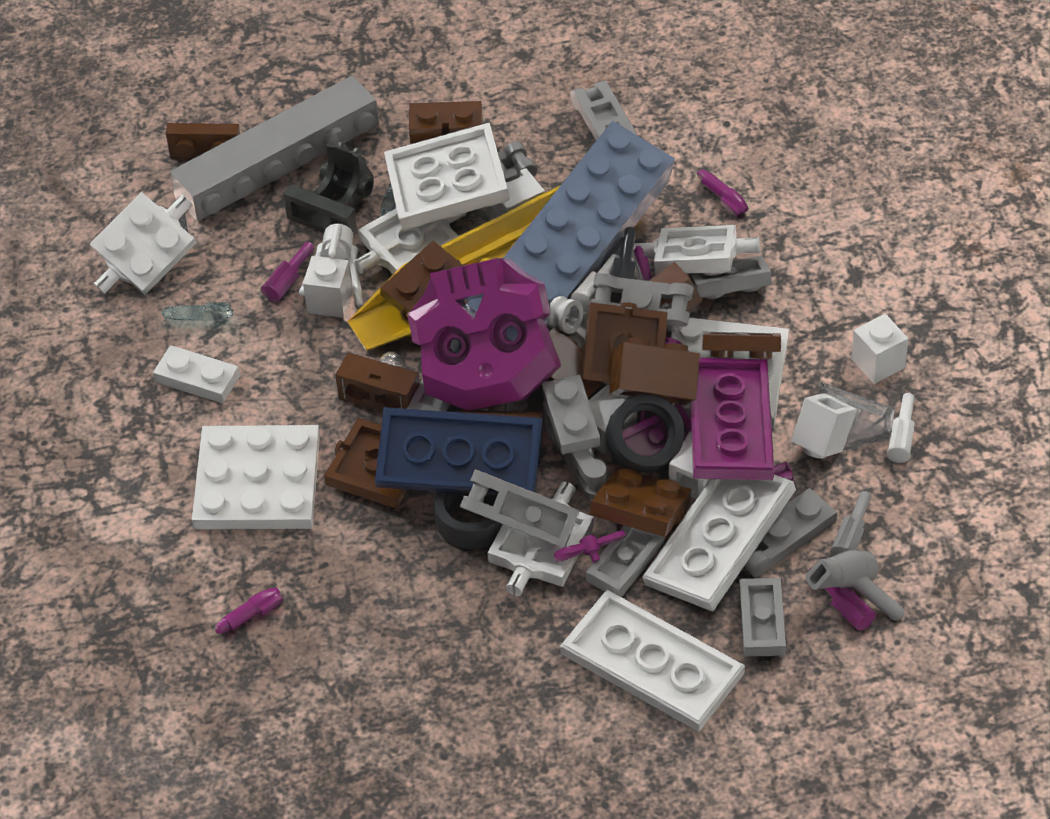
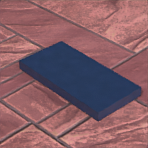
[375,407,543,496]

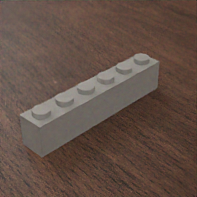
[170,75,379,222]

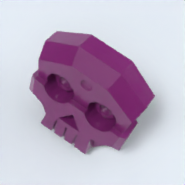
[408,258,562,411]

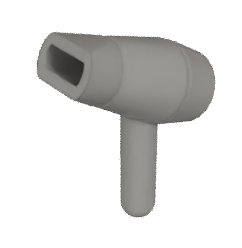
[806,550,904,621]

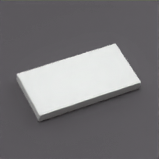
[642,475,796,611]
[560,590,745,732]

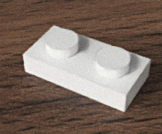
[153,345,240,404]

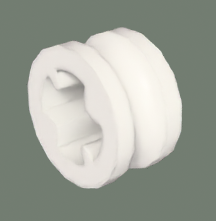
[547,296,583,334]

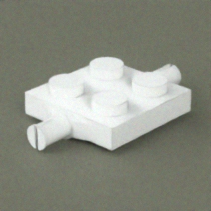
[90,192,196,296]
[353,208,466,274]
[632,225,760,276]
[488,481,594,596]

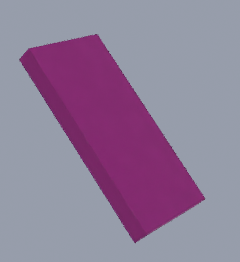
[690,358,774,480]

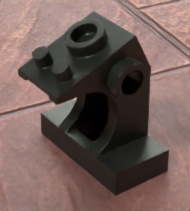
[283,142,374,238]

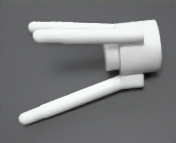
[299,224,363,308]

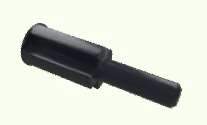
[611,227,636,301]

